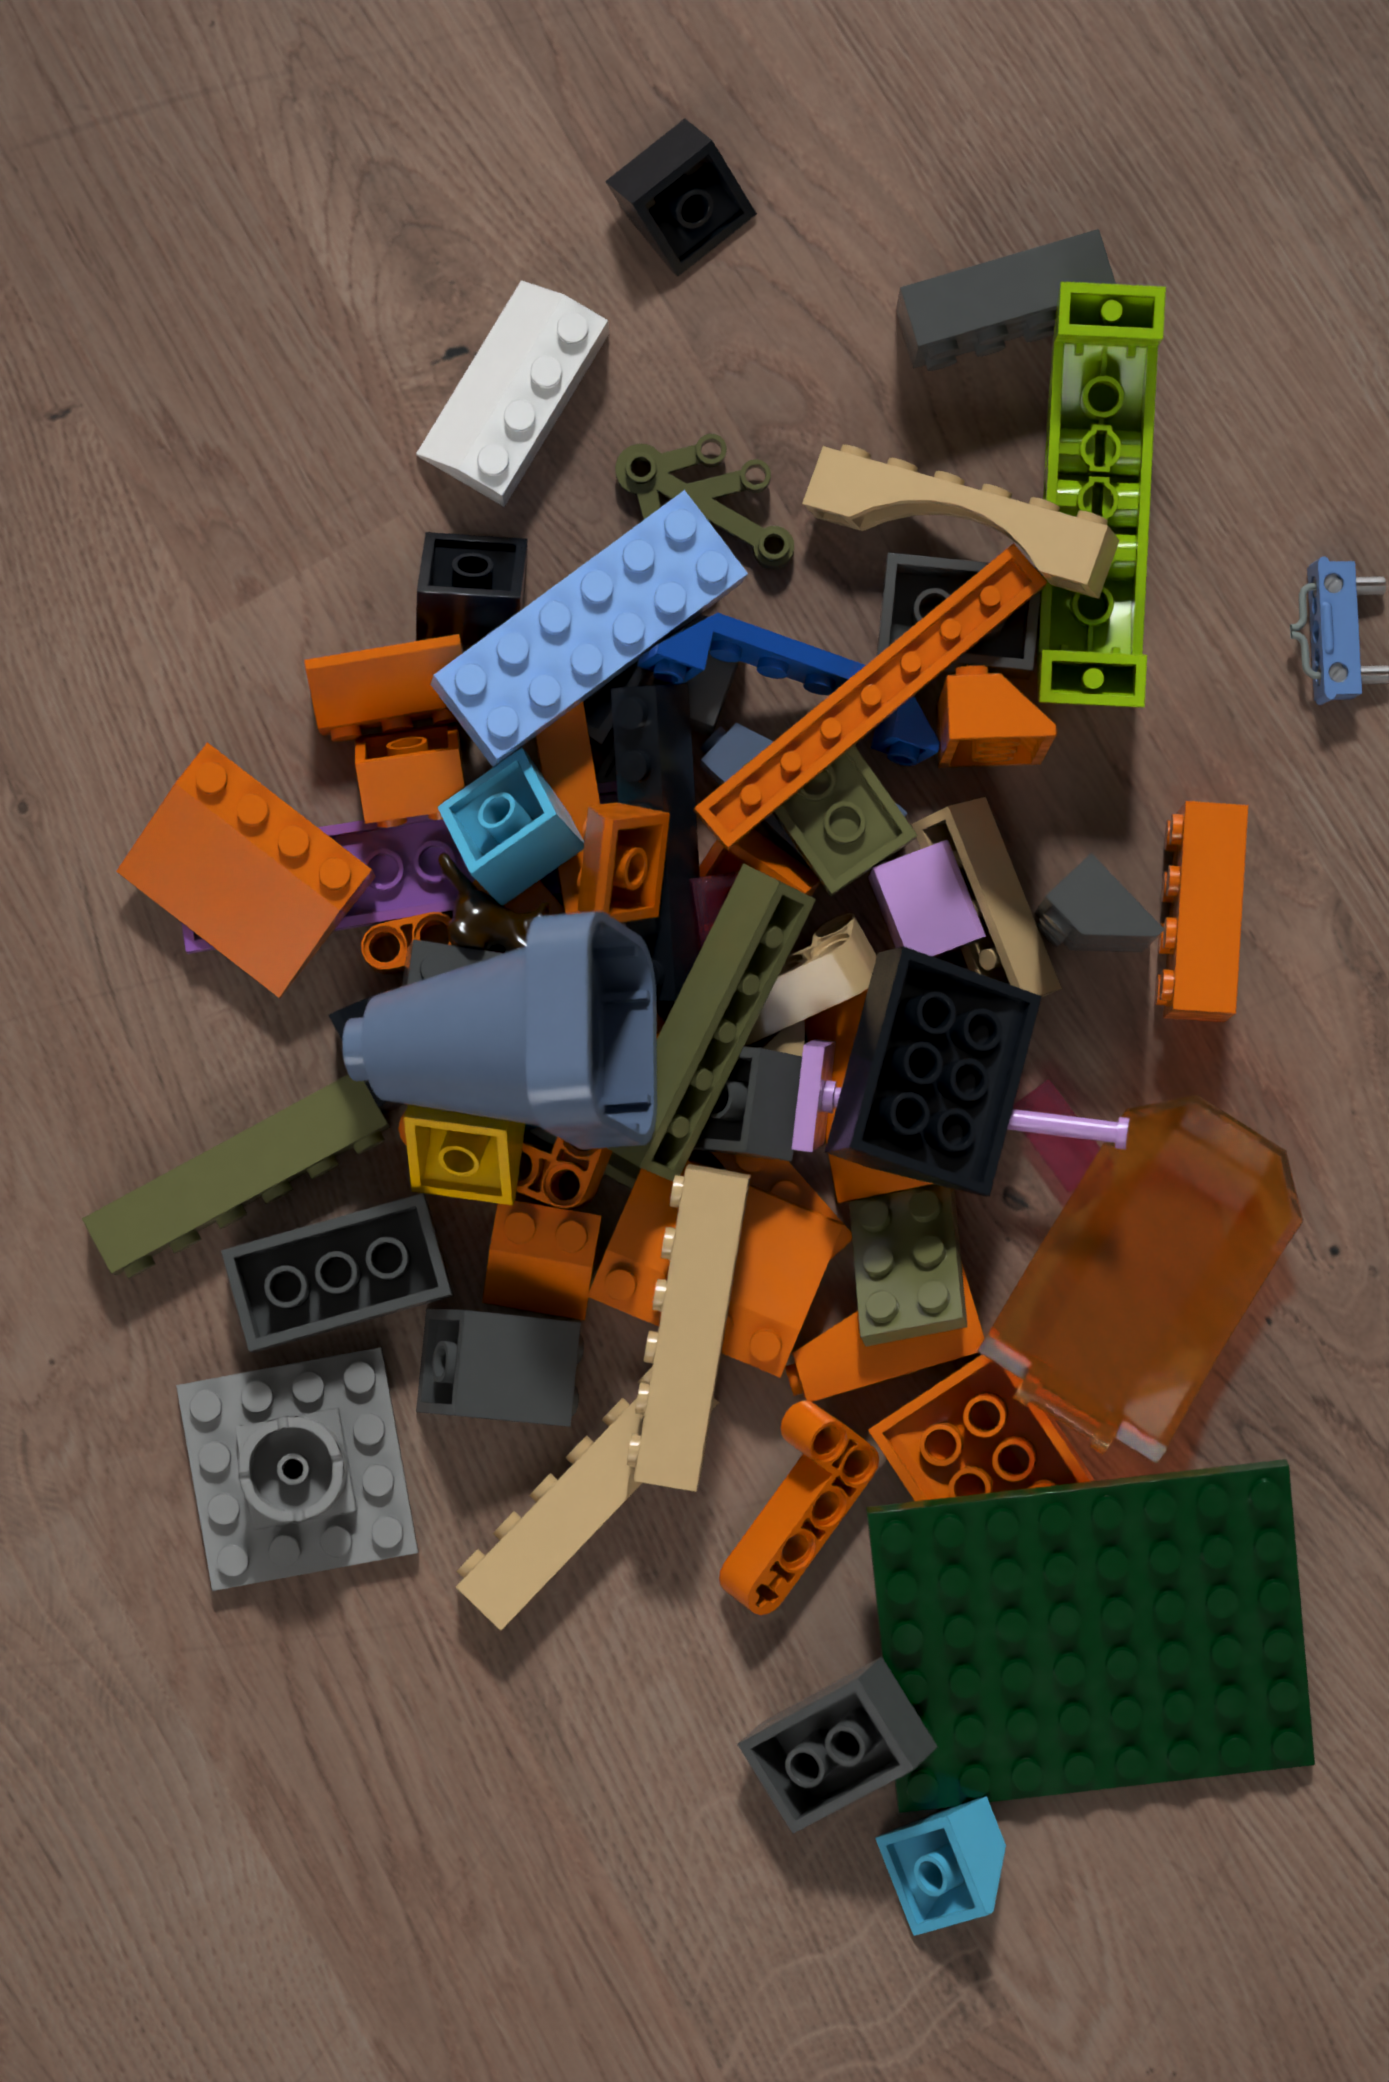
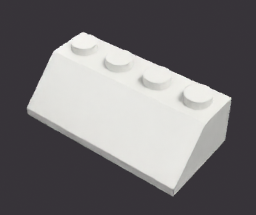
[416,280,609,507]

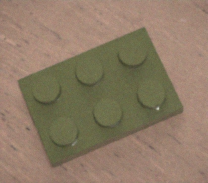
[742,745,917,897]
[849,1184,968,1346]

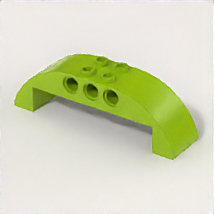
[1037,282,1166,708]

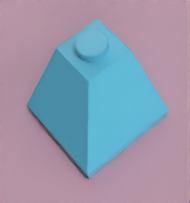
[875,1796,1006,1936]

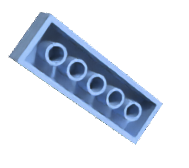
[430,490,748,767]

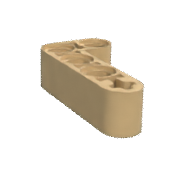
[744,913,877,1047]

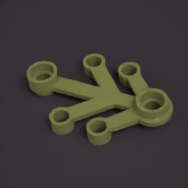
[615,434,794,570]

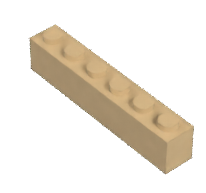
[627,1164,751,1492]
[456,1366,719,1631]

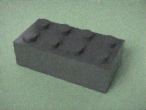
[896,229,1116,371]
[221,1193,454,1353]

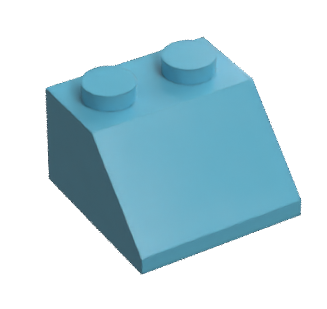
[437,747,585,905]

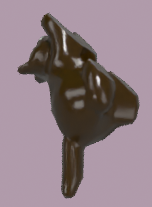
[438,853,549,953]

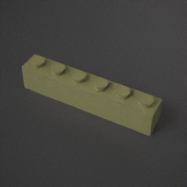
[608,863,816,1181]
[82,1074,390,1279]

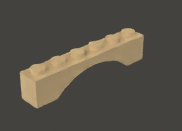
[802,445,1120,599]

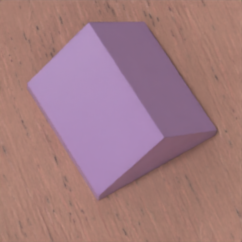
[868,840,986,958]

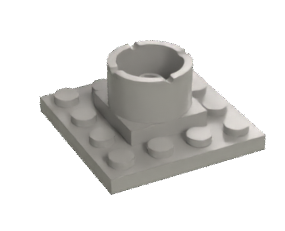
[176,1347,419,1591]

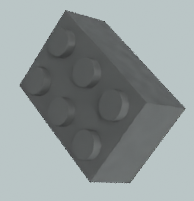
[876,552,1042,680]
[737,1657,937,1834]

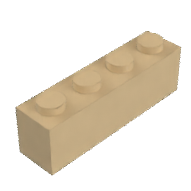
[911,797,1062,997]

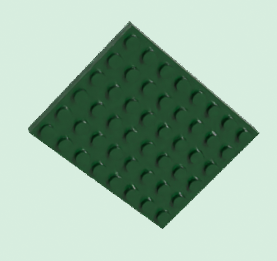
[866,1459,1315,1813]

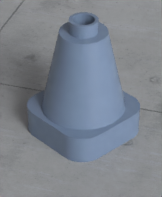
[342,911,657,1149]

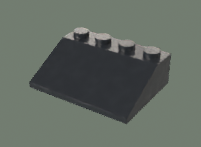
[825,946,1042,1197]

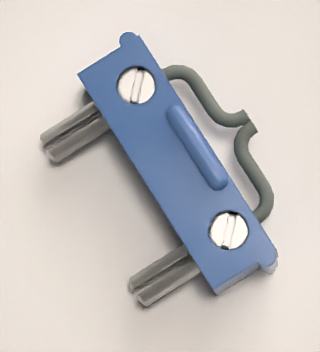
[1290,556,1389,705]

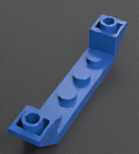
[638,612,940,766]

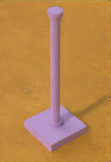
[792,1039,1130,1152]

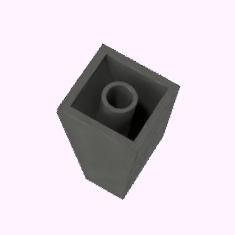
[416,1309,584,1427]

